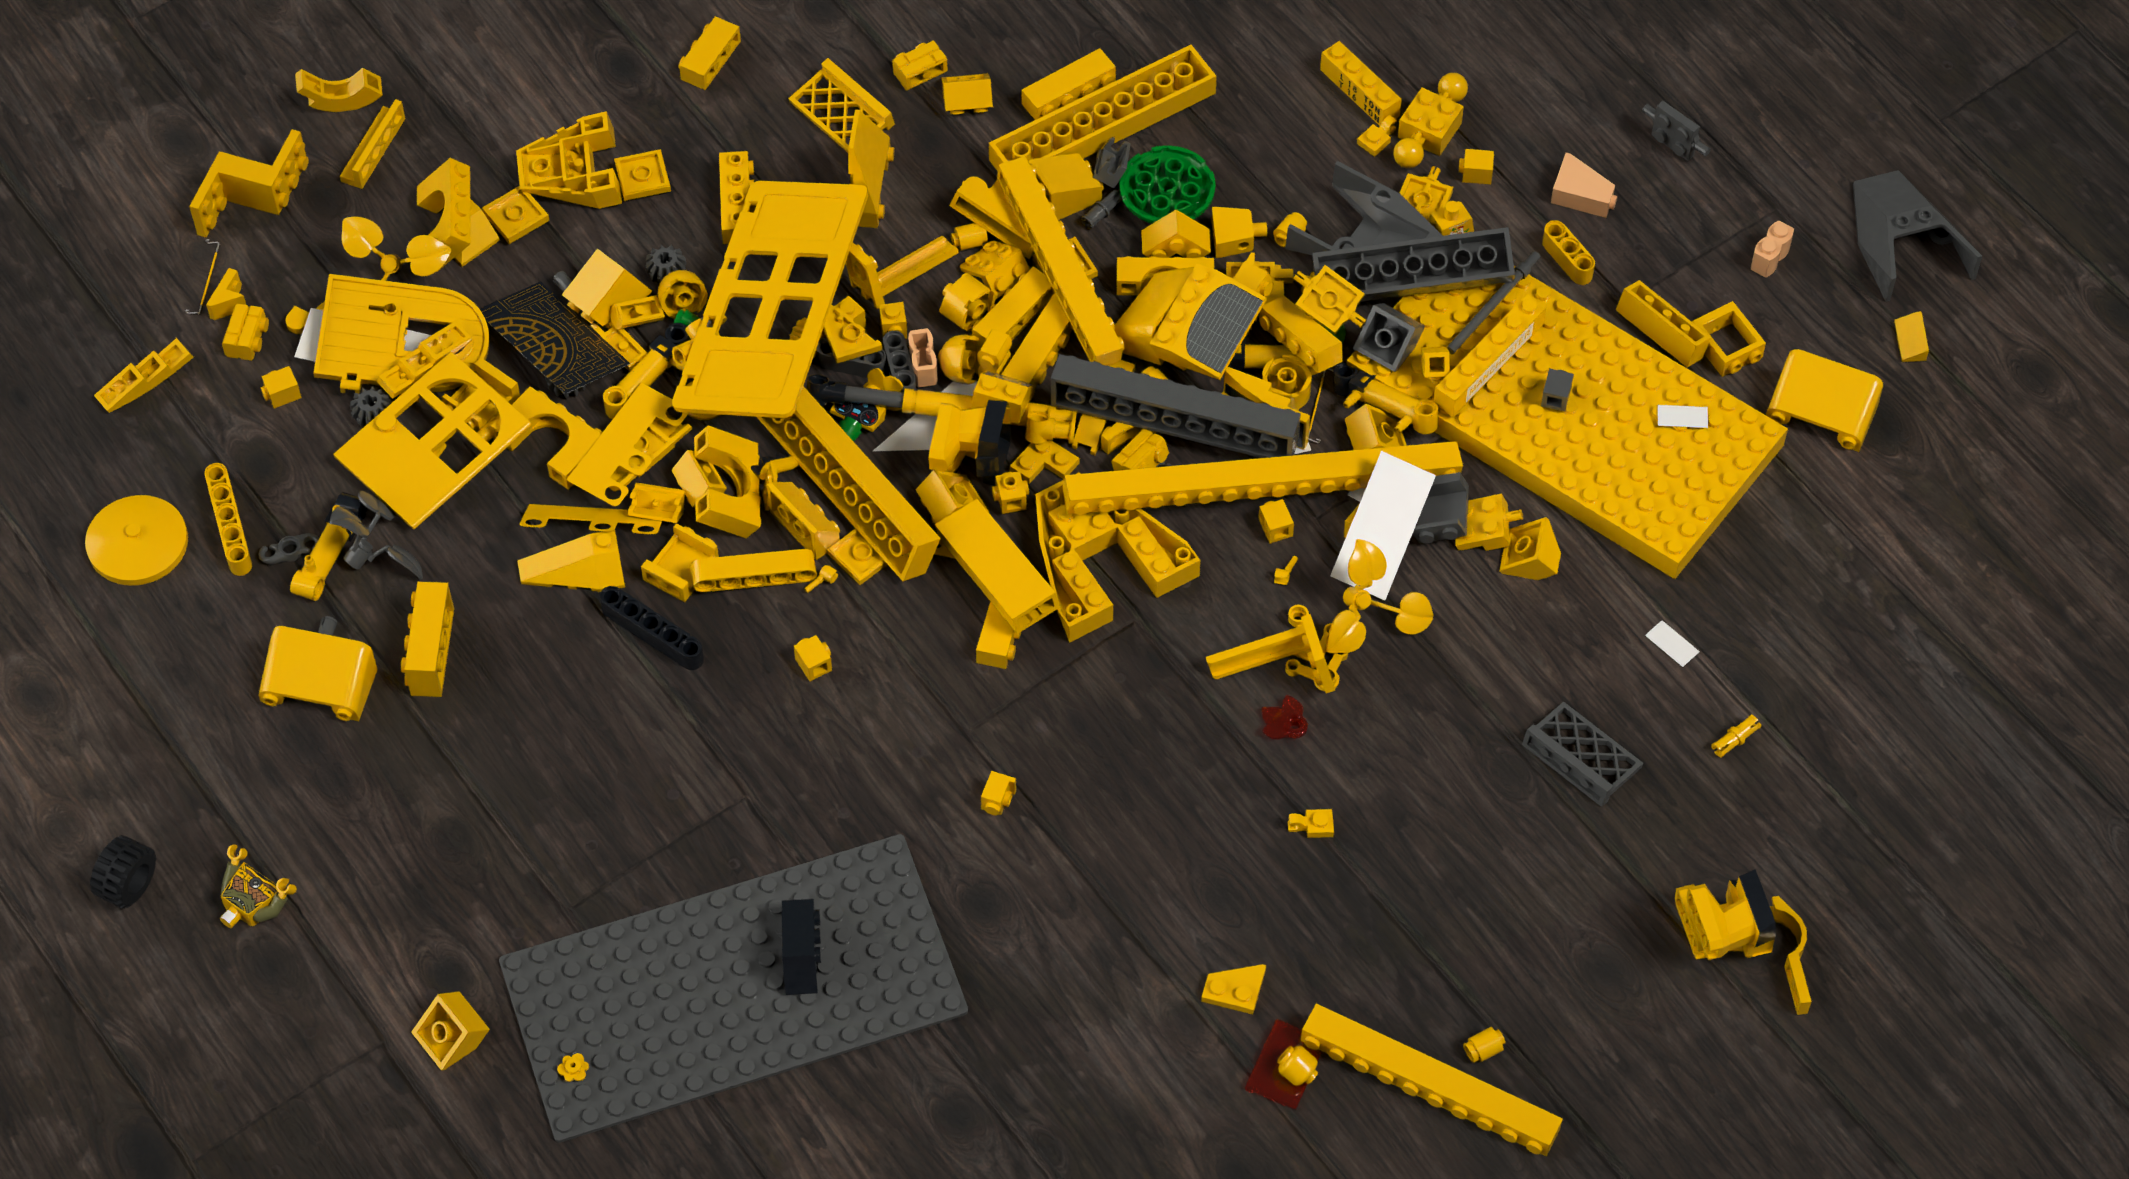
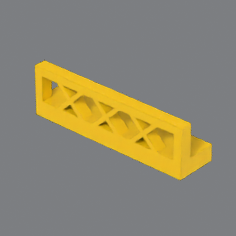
[340,99,405,189]

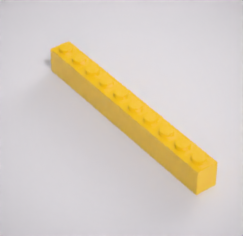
[997,156,1125,366]
[1300,1003,1563,1157]

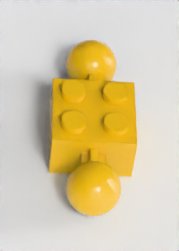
[1393,72,1468,168]

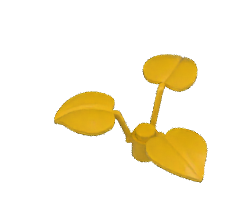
[342,217,451,313]
[1326,539,1434,653]

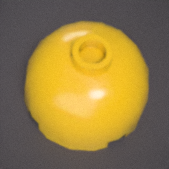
[657,270,708,319]
[938,335,981,384]

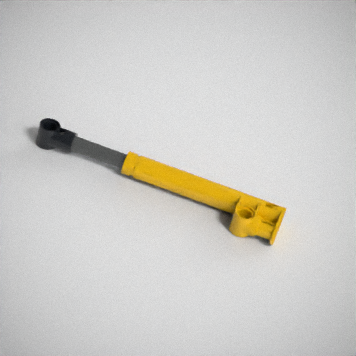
[806,374,1077,444]

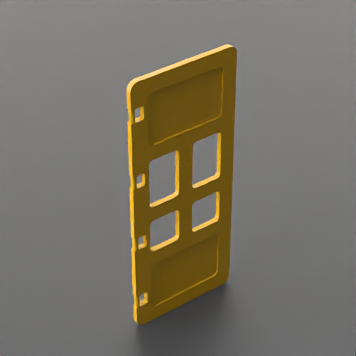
[672,181,869,418]

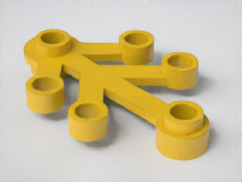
[1285,605,1348,691]

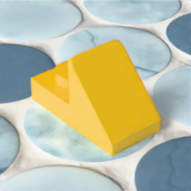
[206,268,246,320]

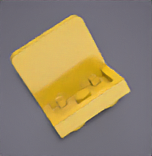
[960,241,1030,300]

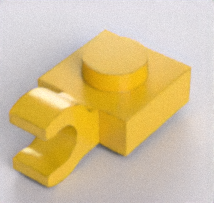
[1357,115,1397,157]
[1287,809,1334,838]

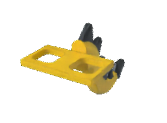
[751,451,799,511]

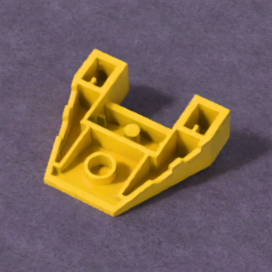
[848,110,894,228]
[516,111,622,209]

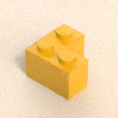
[1141,210,1211,258]

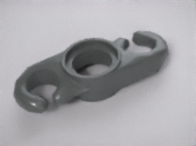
[258,533,319,565]

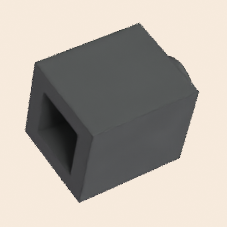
[1541,368,1574,412]

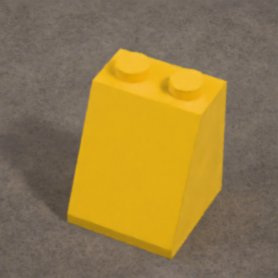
[1028,153,1104,220]
[562,249,652,326]

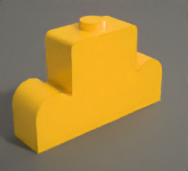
[949,176,1035,259]

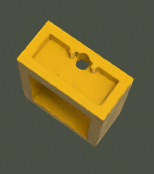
[1692,301,1766,377]

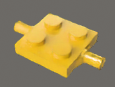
[1399,166,1453,221]
[1293,265,1367,334]

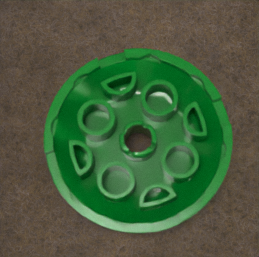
[1119,145,1216,224]

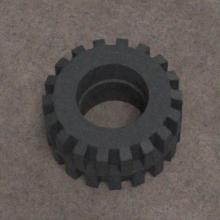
[90,835,156,909]

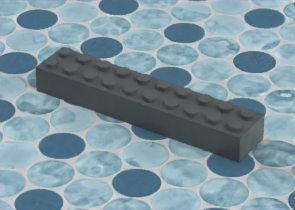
[1051,354,1301,458]

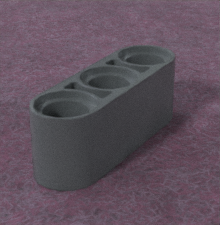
[883,330,916,392]
[816,337,887,378]

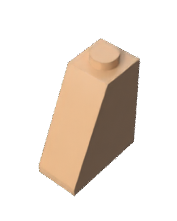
[1551,152,1617,218]

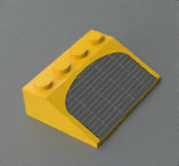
[1150,263,1267,380]

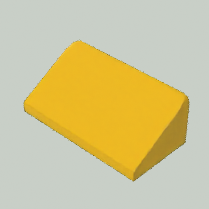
[1894,311,1929,362]

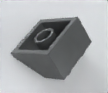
[1353,303,1425,372]

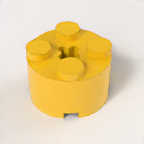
[939,273,996,331]
[1262,355,1312,411]

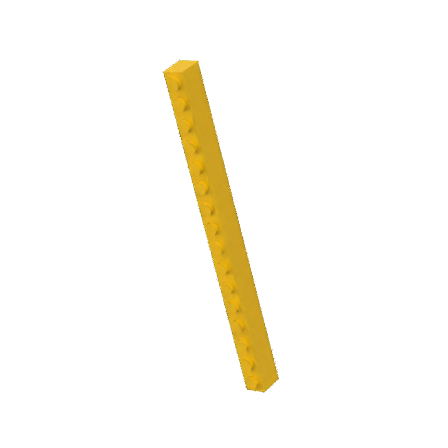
[1063,441,1463,515]

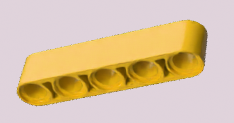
[205,463,252,576]
[691,549,817,592]

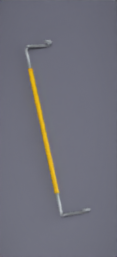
[185,239,219,315]
[1308,368,1333,443]

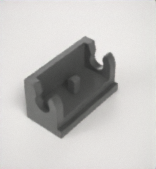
[1093,137,1131,188]

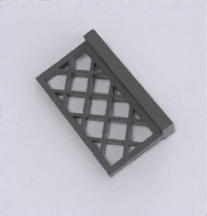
[1522,702,1643,807]

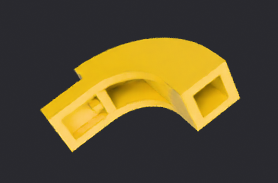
[295,68,383,112]

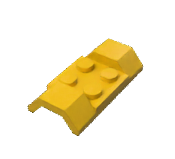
[609,411,692,491]

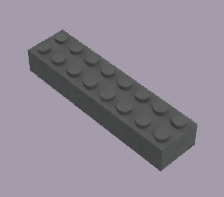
[1312,227,1515,302]

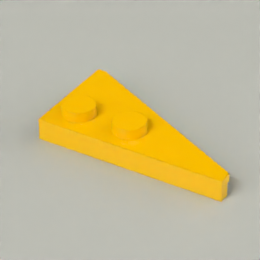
[812,301,882,363]

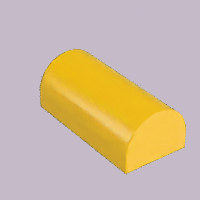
[610,295,665,329]

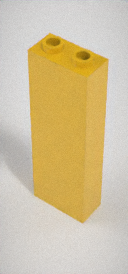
[934,499,1060,634]

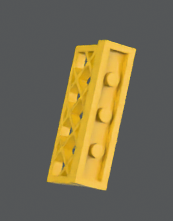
[788,58,895,153]

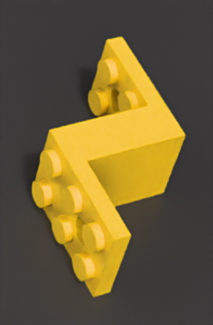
[189,129,309,237]

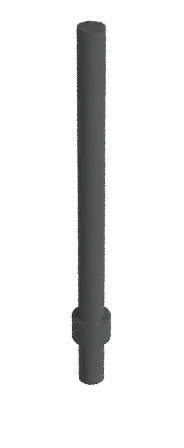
[1447,251,1541,354]

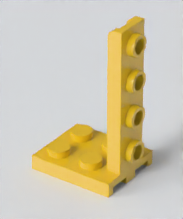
[846,236,959,309]
[1206,614,1335,693]

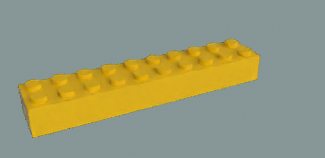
[989,45,1216,171]
[757,386,941,581]

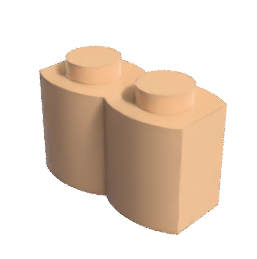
[1751,221,1794,278]
[908,328,937,387]

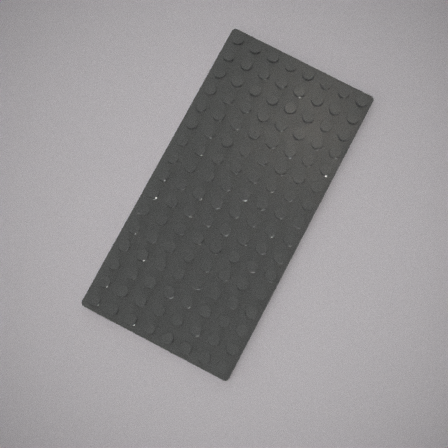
[499,834,968,1143]

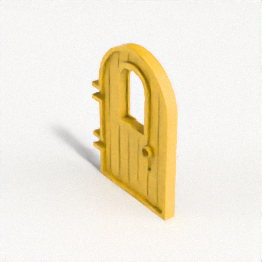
[314,274,489,402]

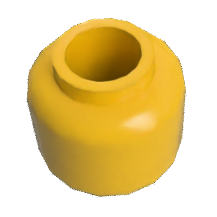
[1277,1046,1318,1086]

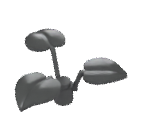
[330,491,423,581]

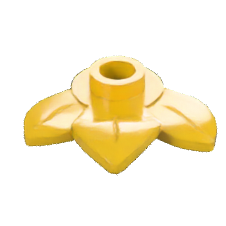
[863,368,903,411]

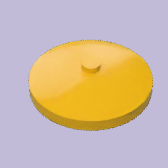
[85,495,188,586]

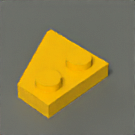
[1201,964,1266,1015]

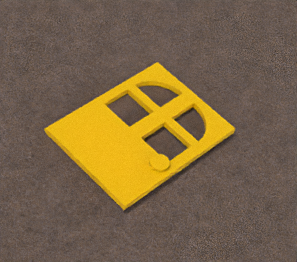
[333,352,532,530]

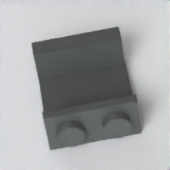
[1412,472,1469,543]

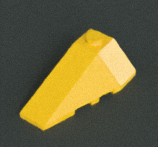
[517,530,625,592]

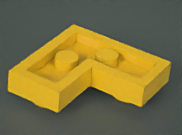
[1010,440,1080,484]

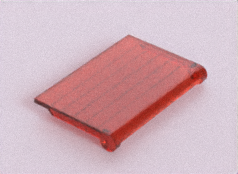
[1245,1019,1322,1110]

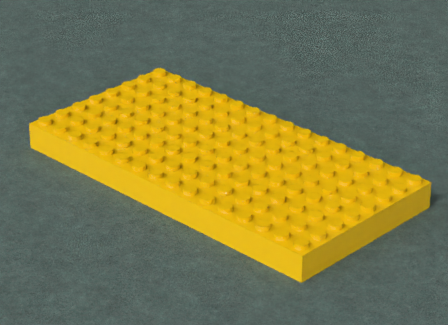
[1347,233,1788,579]

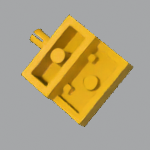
[1455,494,1523,551]

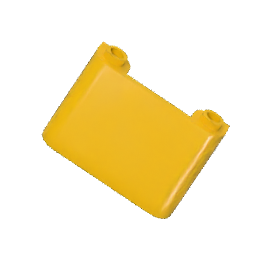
[1114,267,1194,365]
[1766,349,1883,452]
[259,626,378,721]

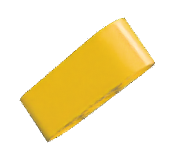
[1542,220,1595,285]

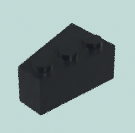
[782,899,821,995]

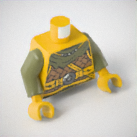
[220,845,297,929]

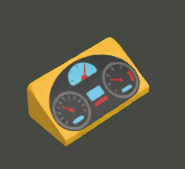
[830,402,887,432]

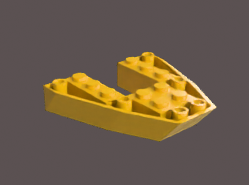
[1035,472,1200,643]

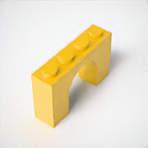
[417,158,471,272]
[491,387,602,490]
[694,425,761,538]

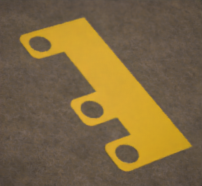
[566,382,689,506]
[519,504,662,534]

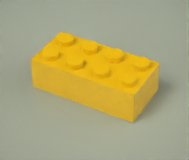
[401,582,454,697]

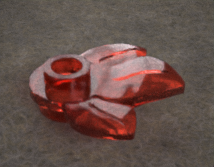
[1261,695,1308,739]

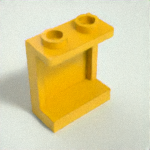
[441,358,520,432]
[641,524,719,602]

